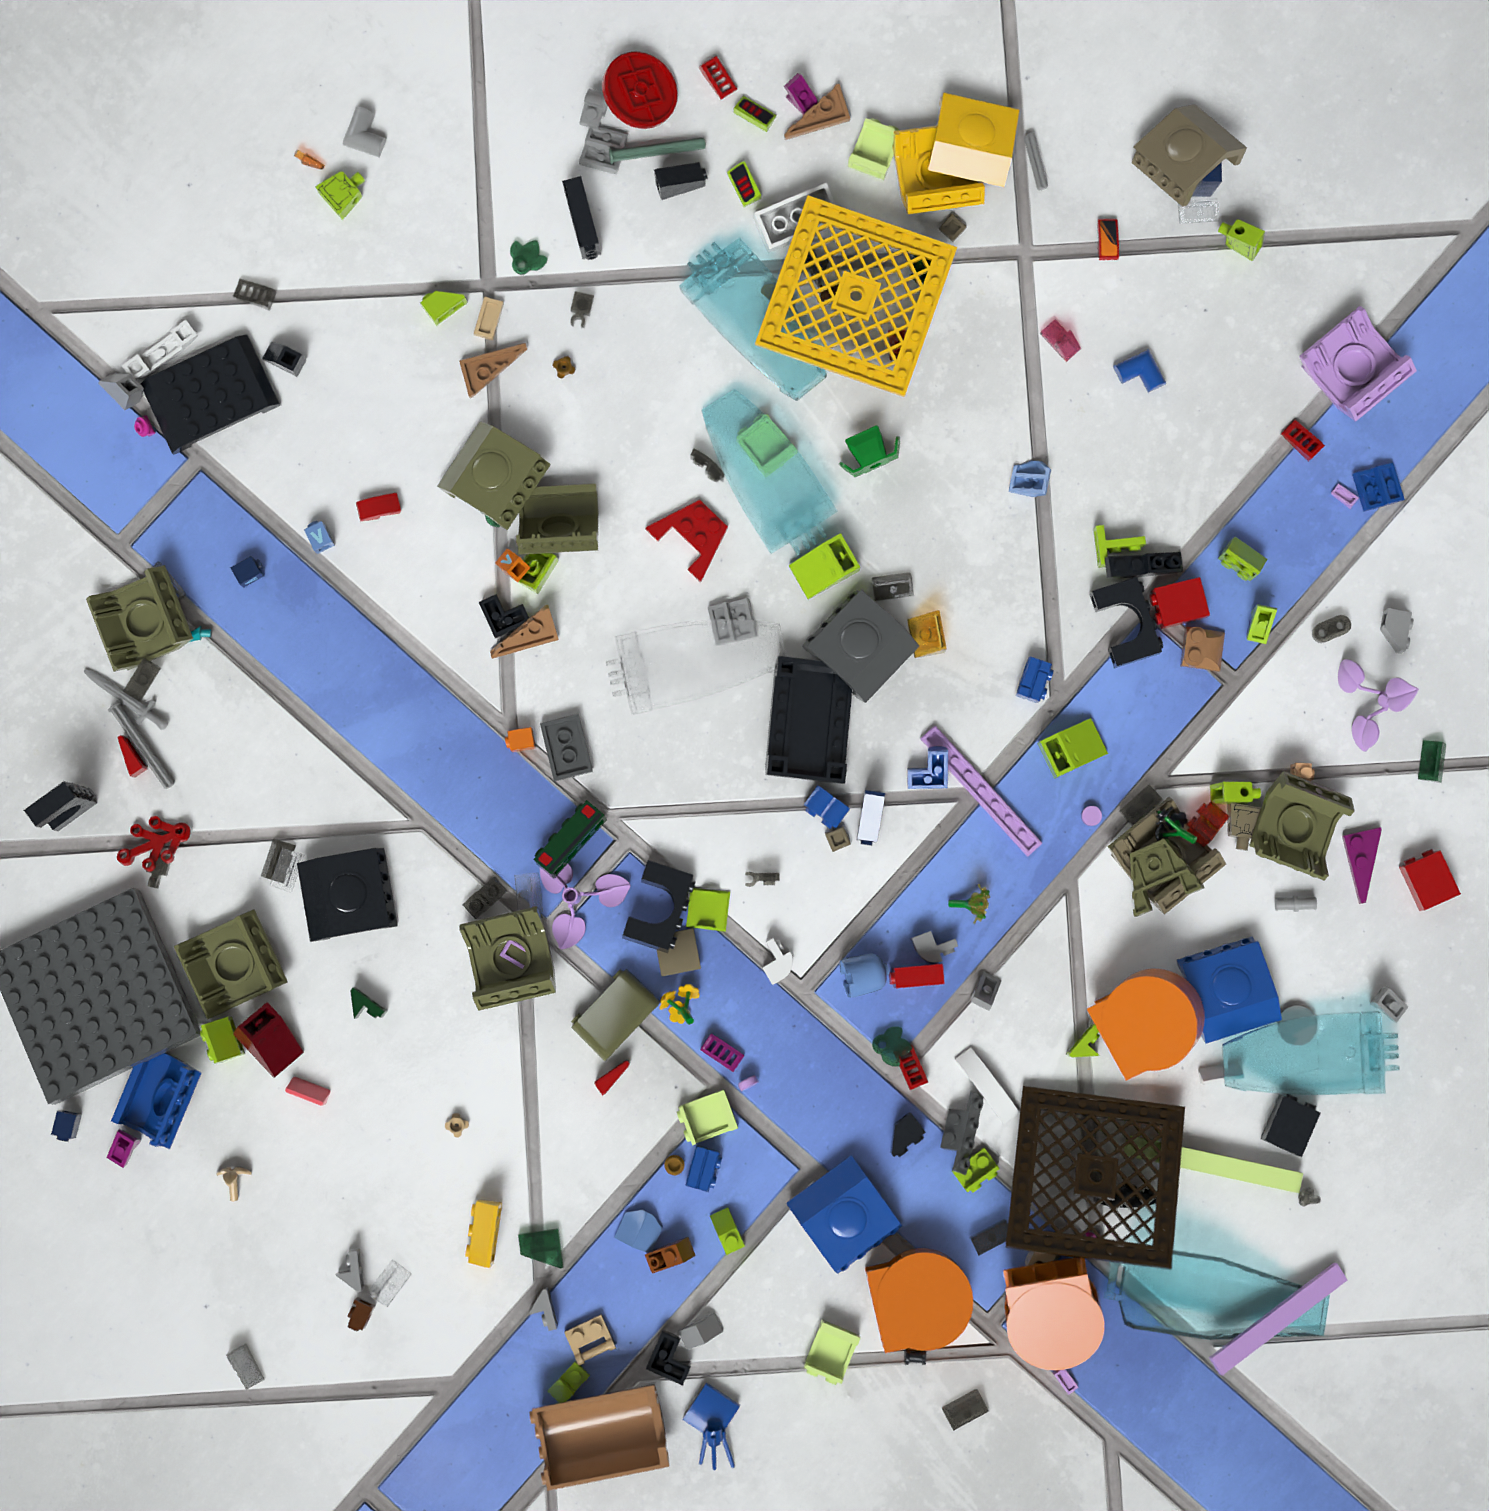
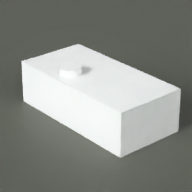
[753,183,836,253]

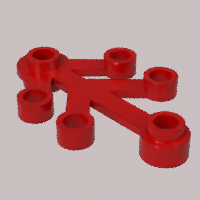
[117,816,191,872]

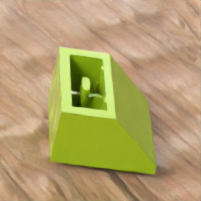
[1218,536,1267,581]
[200,1016,245,1064]

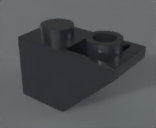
[262,342,306,377]
[890,1112,926,1157]

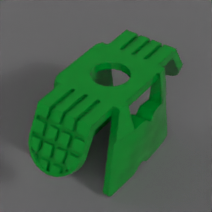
[839,425,900,478]

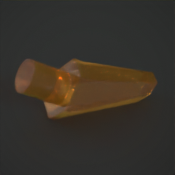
[294,149,325,170]

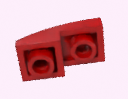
[356,493,401,522]

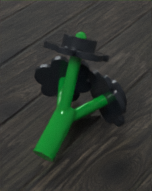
[1155,807,1197,844]

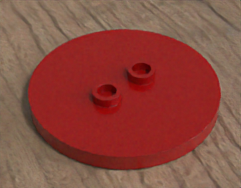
[602,51,678,129]

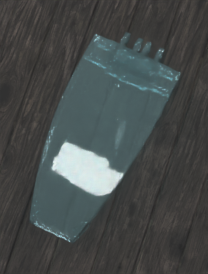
[679,237,827,401]
[701,389,838,556]
[1222,1011,1400,1095]

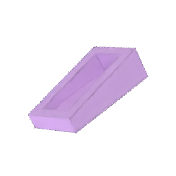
[1331,484,1359,509]
[1053,1369,1079,1395]

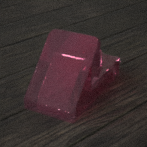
[1040,319,1081,362]

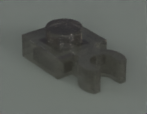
[570,291,594,328]

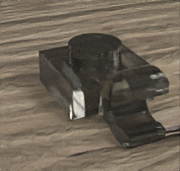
[146,853,170,889]
[745,872,779,887]

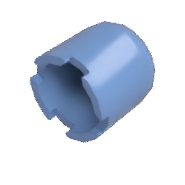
[839,954,889,998]

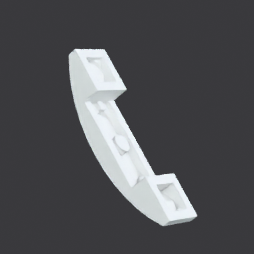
[122,320,198,380]
[955,1047,1019,1124]

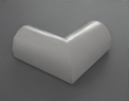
[343,106,386,158]

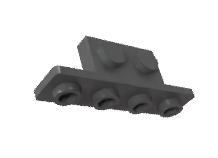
[940,1092,984,1175]

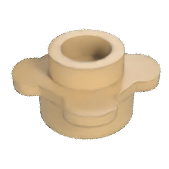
[445,1113,469,1137]

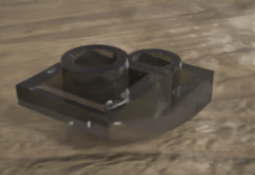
[690,448,725,482]
[463,877,508,920]

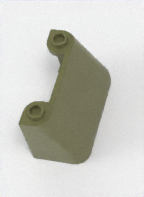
[571,969,661,1061]

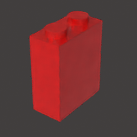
[1149,577,1210,629]
[1399,849,1461,911]
[889,964,945,988]

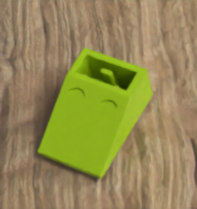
[789,533,860,600]
[1037,718,1108,779]

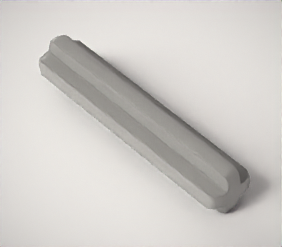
[1024,133,1048,190]

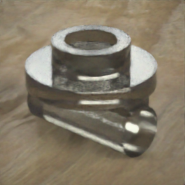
[1298,1187,1321,1207]

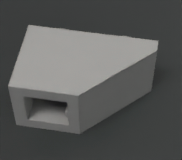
[98,373,144,410]
[1380,608,1414,654]

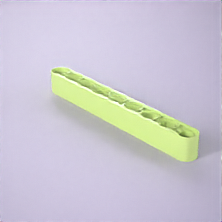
[1124,1135,1303,1193]

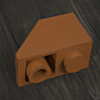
[645,1237,696,1274]

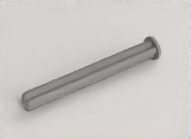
[108,702,174,789]

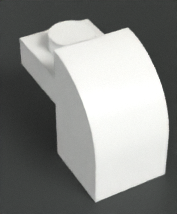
[763,938,793,985]

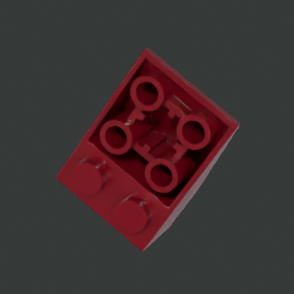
[233,1002,304,1078]

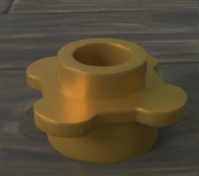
[553,356,575,379]

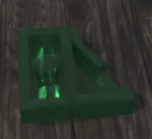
[518,1228,564,1269]

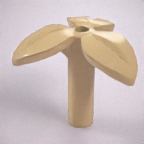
[216,1167,252,1201]

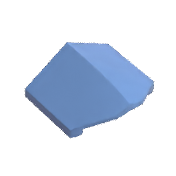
[1009,461,1051,497]
[614,1210,662,1253]

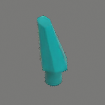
[189,626,212,642]

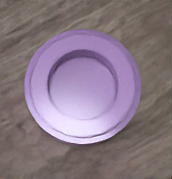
[1081,806,1102,826]
[738,1075,759,1092]

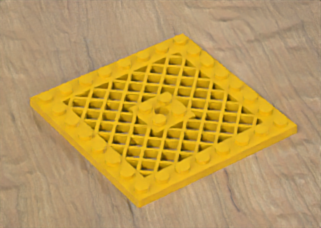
[755,195,957,397]

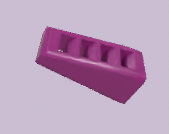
[700,1033,745,1072]

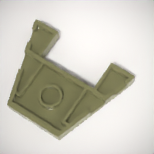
[1130,839,1205,917]

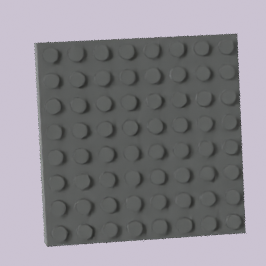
[0,888,201,1105]

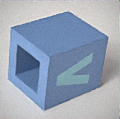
[304,521,335,554]

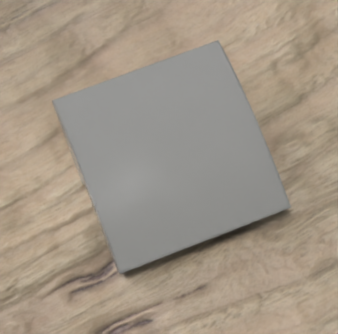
[579,127,628,175]
[708,598,757,646]

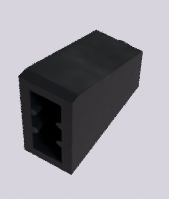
[654,162,708,200]

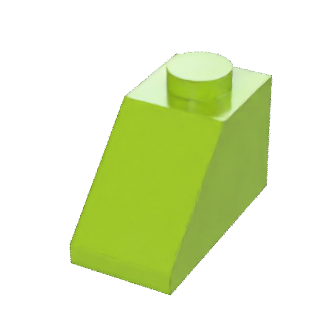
[420,291,468,326]
[710,1207,745,1255]

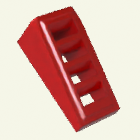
[699,55,737,100]
[1281,420,1325,462]
[117,735,147,778]
[893,1045,928,1090]
[594,1060,630,1096]

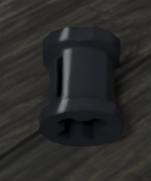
[904,1348,926,1365]

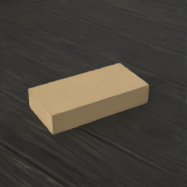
[474,297,504,341]

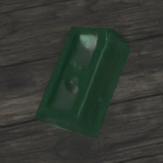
[1418,740,1446,783]

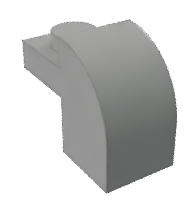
[579,88,607,130]
[911,931,958,962]

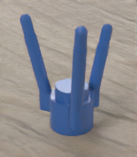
[699,1425,735,1470]

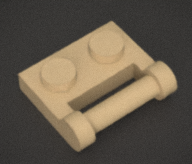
[564,1314,616,1366]

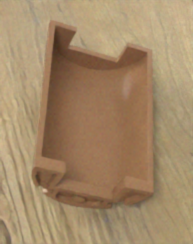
[529,1384,669,1491]

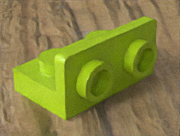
[952,1147,1000,1193]

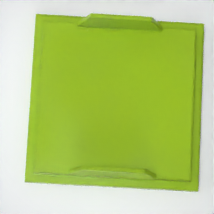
[686,888,730,932]

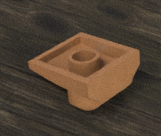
[1180,627,1225,672]

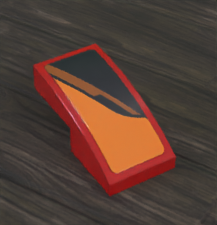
[1097,219,1119,260]

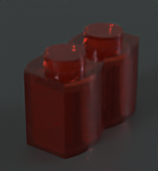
[1186,801,1229,848]

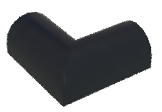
[479,594,529,638]
[646,1330,691,1386]

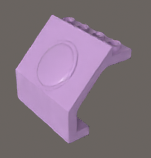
[1299,306,1417,421]

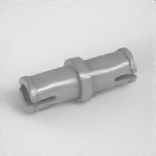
[1275,896,1317,912]

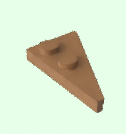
[784,84,850,140]
[459,343,527,398]
[490,605,559,659]

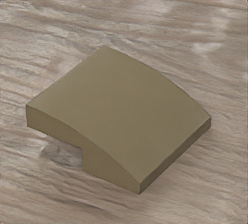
[657,928,701,976]

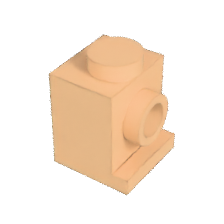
[1290,763,1314,782]

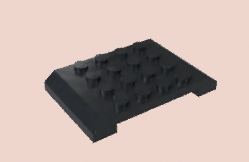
[140,334,281,455]
[765,656,852,784]

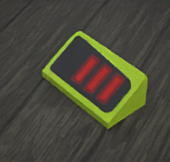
[733,96,777,132]
[727,161,761,207]

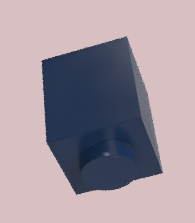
[230,556,264,588]
[51,1110,82,1142]

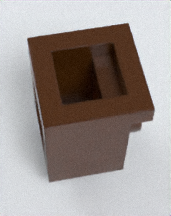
[347,1297,376,1331]

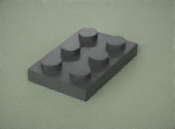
[540,714,593,782]

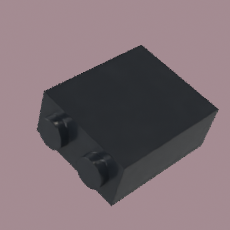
[1261,1093,1321,1157]

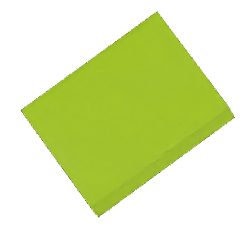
[514,553,558,594]

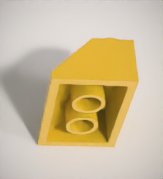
[465,1199,502,1268]

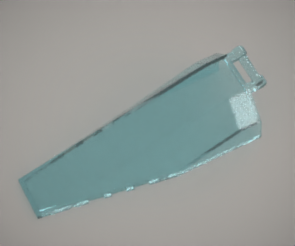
[1103,1244,1330,1340]

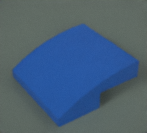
[1352,463,1405,512]
[682,1382,740,1433]

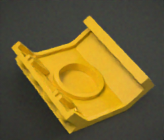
[927,93,1019,187]
[892,126,985,214]

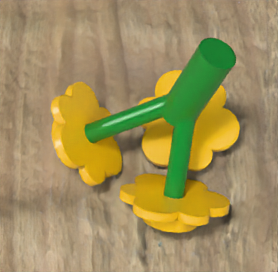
[659,984,700,1025]

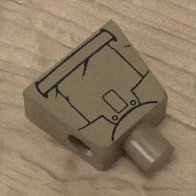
[1227,803,1261,851]

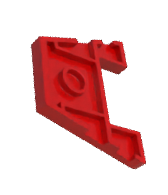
[645,500,728,583]

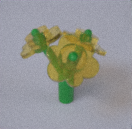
[948,884,990,924]

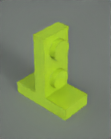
[1093,525,1146,568]

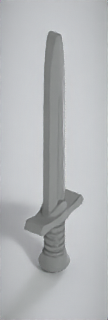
[84,669,168,730]

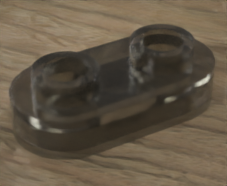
[1312,615,1351,643]

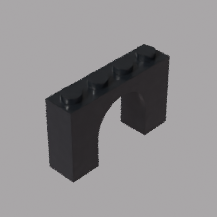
[1089,577,1163,668]
[24,781,97,831]
[622,860,696,953]

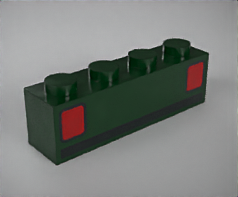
[533,800,607,879]

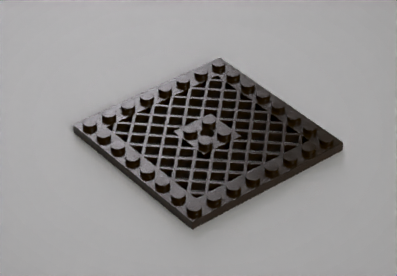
[1005,1086,1185,1270]

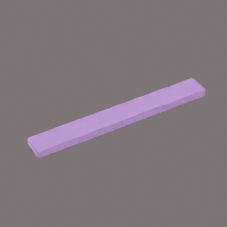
[920,726,1042,857]
[1209,1263,1347,1375]

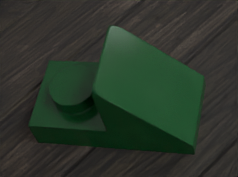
[350,987,387,1019]

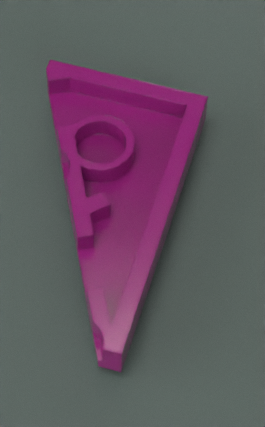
[1342,827,1382,904]

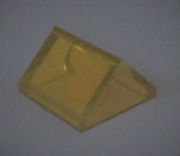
[907,610,947,658]

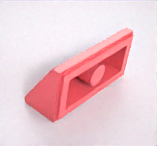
[285,1077,331,1106]

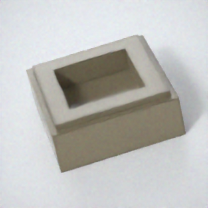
[939,214,967,242]
[825,826,851,852]

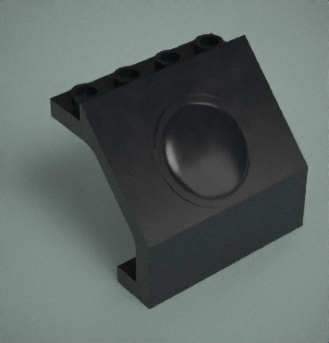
[297,848,398,942]

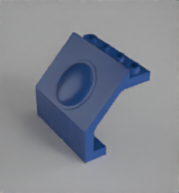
[1176,936,1282,1044]
[111,1053,201,1149]
[786,1155,902,1274]

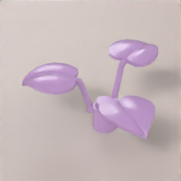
[1338,659,1419,752]
[540,864,631,949]

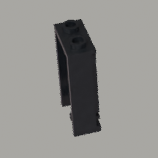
[562,176,601,260]

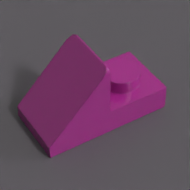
[784,73,819,115]
[106,1129,141,1168]

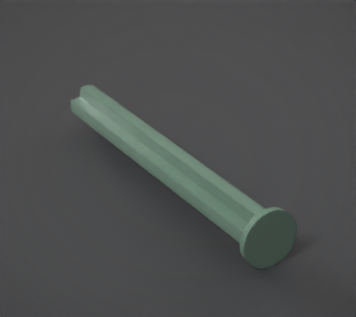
[608,138,706,164]

